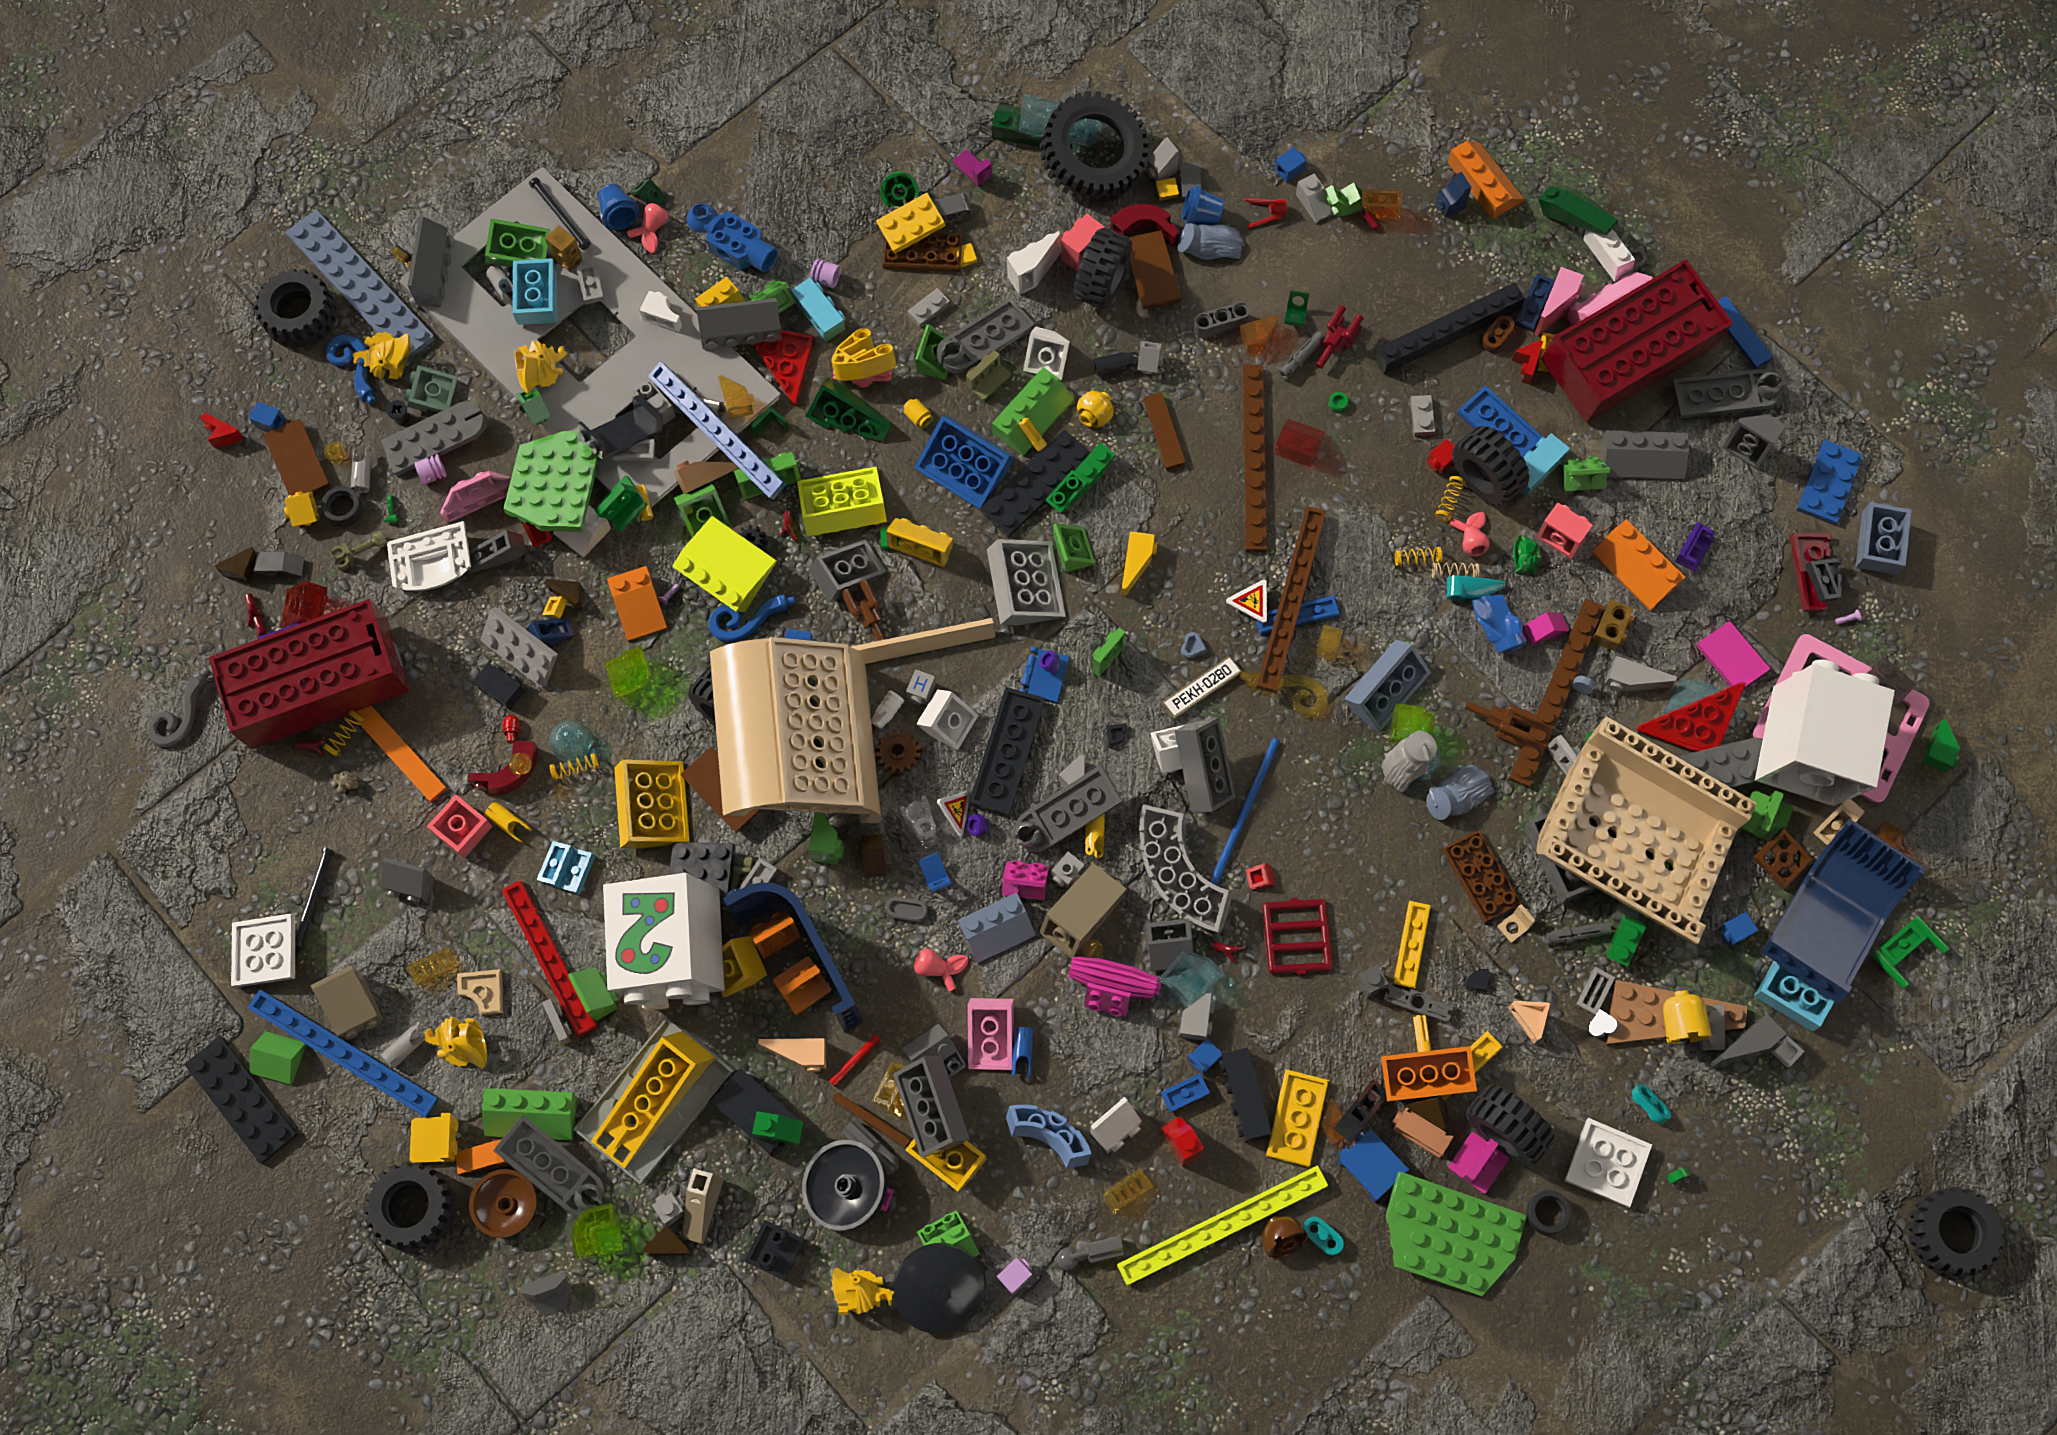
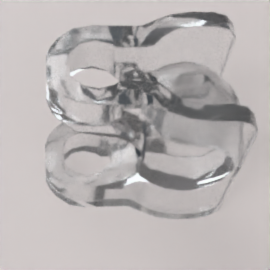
[899,795,938,848]

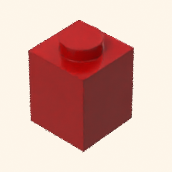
[1427,439,1455,475]

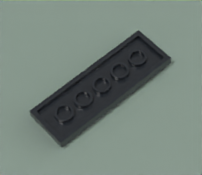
[980,429,1091,538]
[969,687,1046,816]
[184,1036,298,1164]

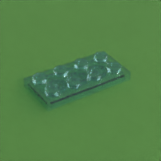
[1019,94,1097,148]

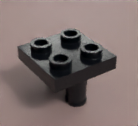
[744,1220,805,1281]

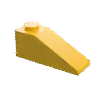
[1122,532,1158,596]

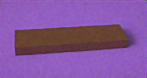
[1143,392,1185,470]
[832,1092,911,1149]

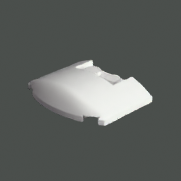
[387,521,471,591]

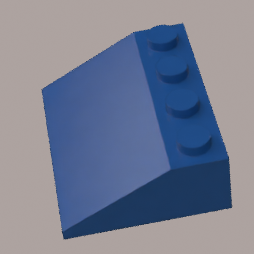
[914,415,1016,509]

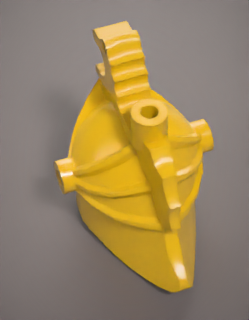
[353,332,411,380]
[514,341,567,394]
[424,1017,487,1069]
[832,1268,894,1315]

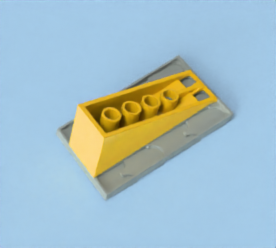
[573,1017,735,1184]

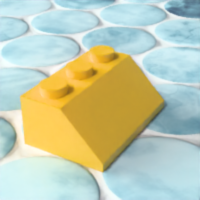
[887,518,953,567]
[905,1139,987,1192]

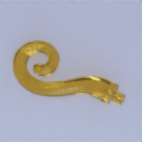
[1239,670,1328,717]

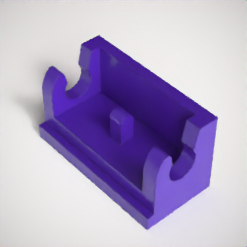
[1675,522,1715,572]

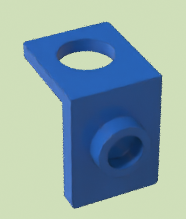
[918,853,951,892]
[1186,1039,1222,1075]

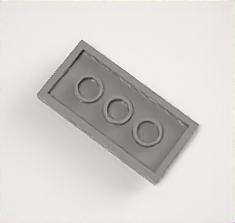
[480,607,558,688]

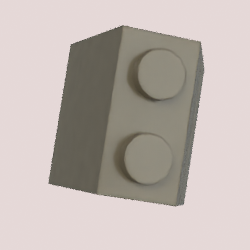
[310,965,383,1040]

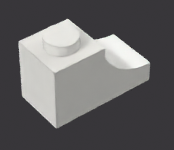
[640,291,682,332]

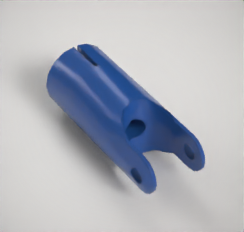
[1012,1027,1033,1078]

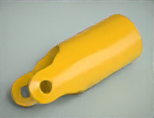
[484,801,532,843]
[1085,814,1104,858]

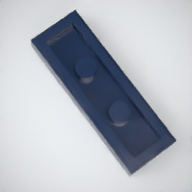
[1514,274,1555,332]

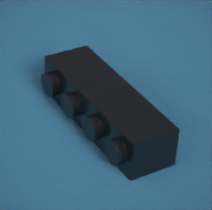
[1218,1047,1272,1143]

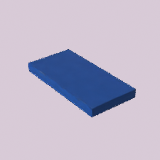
[1457,385,1543,457]

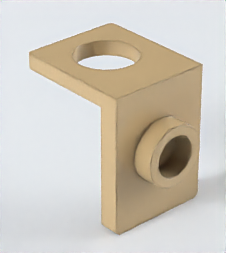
[1497,904,1536,943]

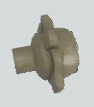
[333,771,358,793]

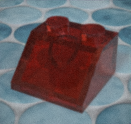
[1274,419,1326,468]
[279,581,328,629]

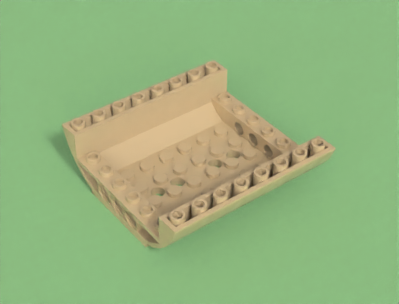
[710,637,881,823]
[1537,716,1757,944]

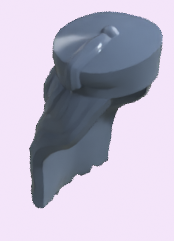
[1178,223,1244,260]
[1426,765,1494,820]

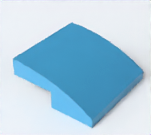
[537,841,595,895]

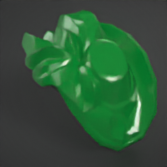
[1513,536,1542,574]

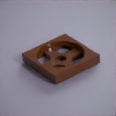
[1753,828,1813,889]

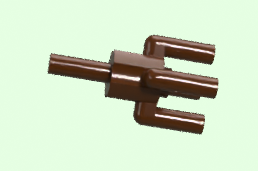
[841,579,885,641]
[1465,701,1536,748]

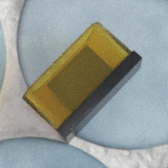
[390,244,411,263]

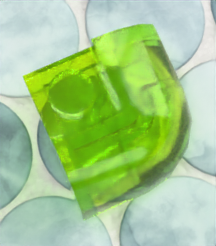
[604,645,651,700]
[1388,703,1435,744]
[571,1203,625,1260]

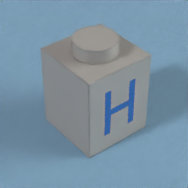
[906,669,936,705]

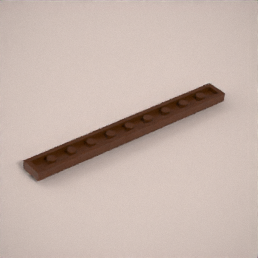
[1242,365,1267,552]
[1256,506,1326,694]
[1509,598,1605,788]

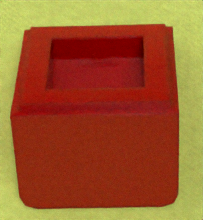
[1246,863,1276,890]

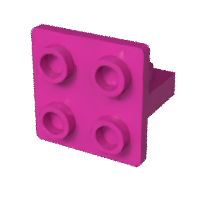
[1002,860,1049,900]
[1448,1132,1509,1194]

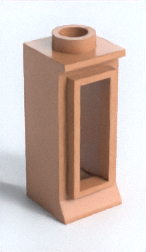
[1392,1108,1453,1158]

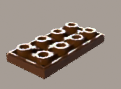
[1129,230,1181,310]
[882,233,963,272]
[263,418,330,496]
[680,746,763,834]
[1441,830,1523,924]

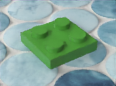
[1092,627,1126,677]

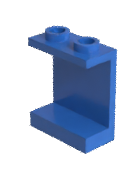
[1337,1130,1409,1202]

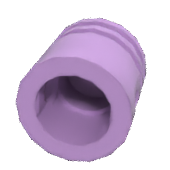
[810,258,841,288]
[414,454,447,485]

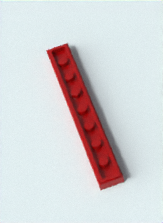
[501,880,598,1038]

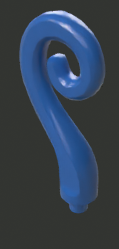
[326,335,376,404]
[708,594,795,642]

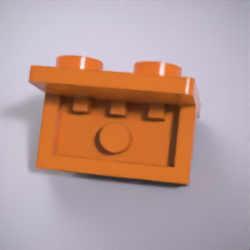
[773,956,832,1015]

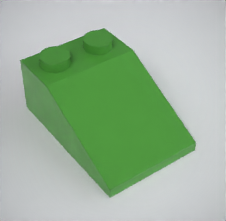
[485,218,550,267]

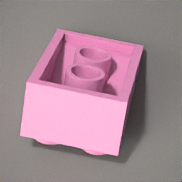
[1534,267,1584,337]
[968,998,1014,1070]

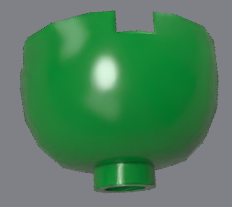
[880,171,919,210]

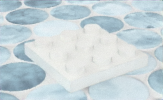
[231,914,295,987]
[1564,1118,1652,1208]

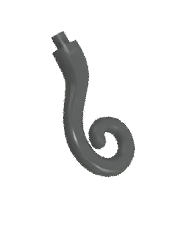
[147,667,212,747]

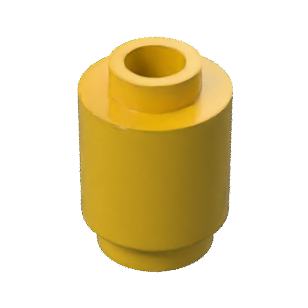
[903,399,933,428]

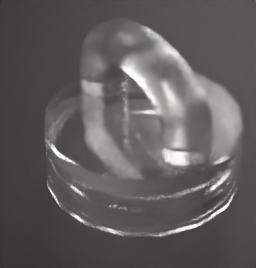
[467,868,490,891]

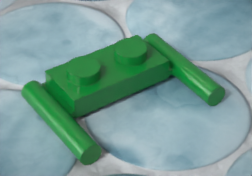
[1871,915,1950,989]

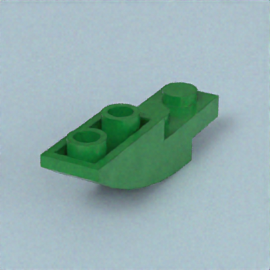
[1046,442,1117,514]

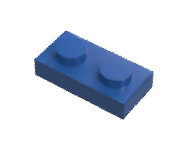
[1160,1073,1210,1113]

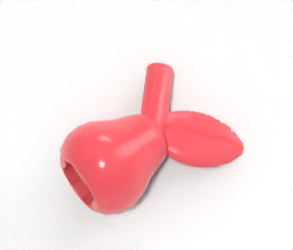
[627,203,669,254]
[1450,512,1490,556]
[914,949,969,992]

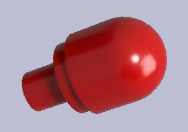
[503,715,520,744]

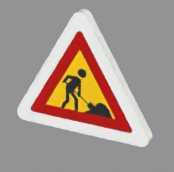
[1226,580,1267,623]
[937,791,970,836]

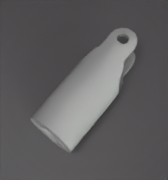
[487,265,513,300]
[351,447,371,493]
[381,1022,425,1069]

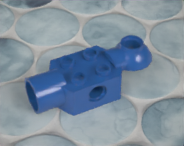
[687,203,778,273]

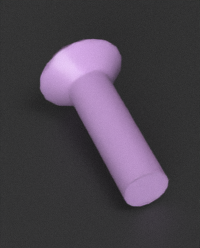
[658,584,680,606]
[1835,609,1862,625]

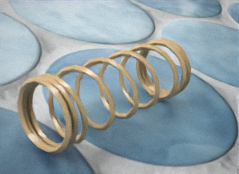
[1432,563,1480,579]

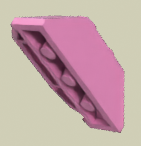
[440,470,511,523]

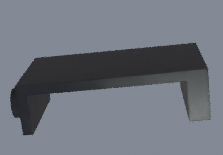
[578,394,664,460]
[711,1068,799,1157]

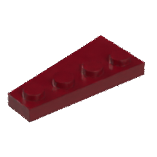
[1790,533,1832,613]

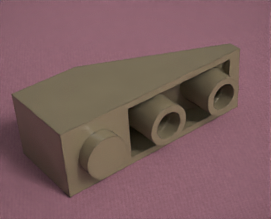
[682,1169,724,1244]

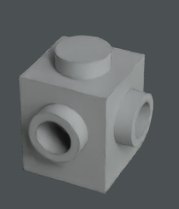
[1137,341,1164,374]
[1052,852,1085,889]
[652,1192,685,1227]

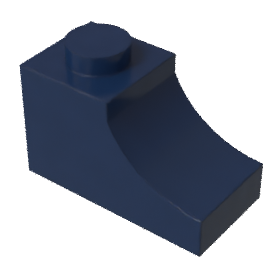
[1435,172,1471,217]
[526,618,575,647]

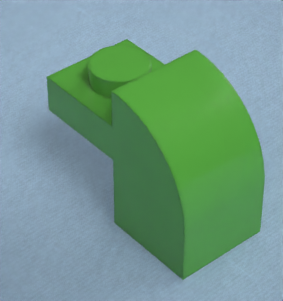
[1326,182,1369,216]

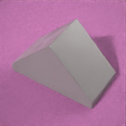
[1059,755,1085,787]

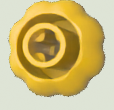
[1077,391,1114,428]

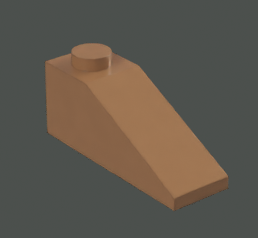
[673,460,739,493]

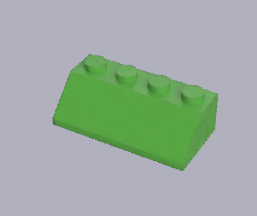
[992,367,1074,457]
[482,1088,578,1141]

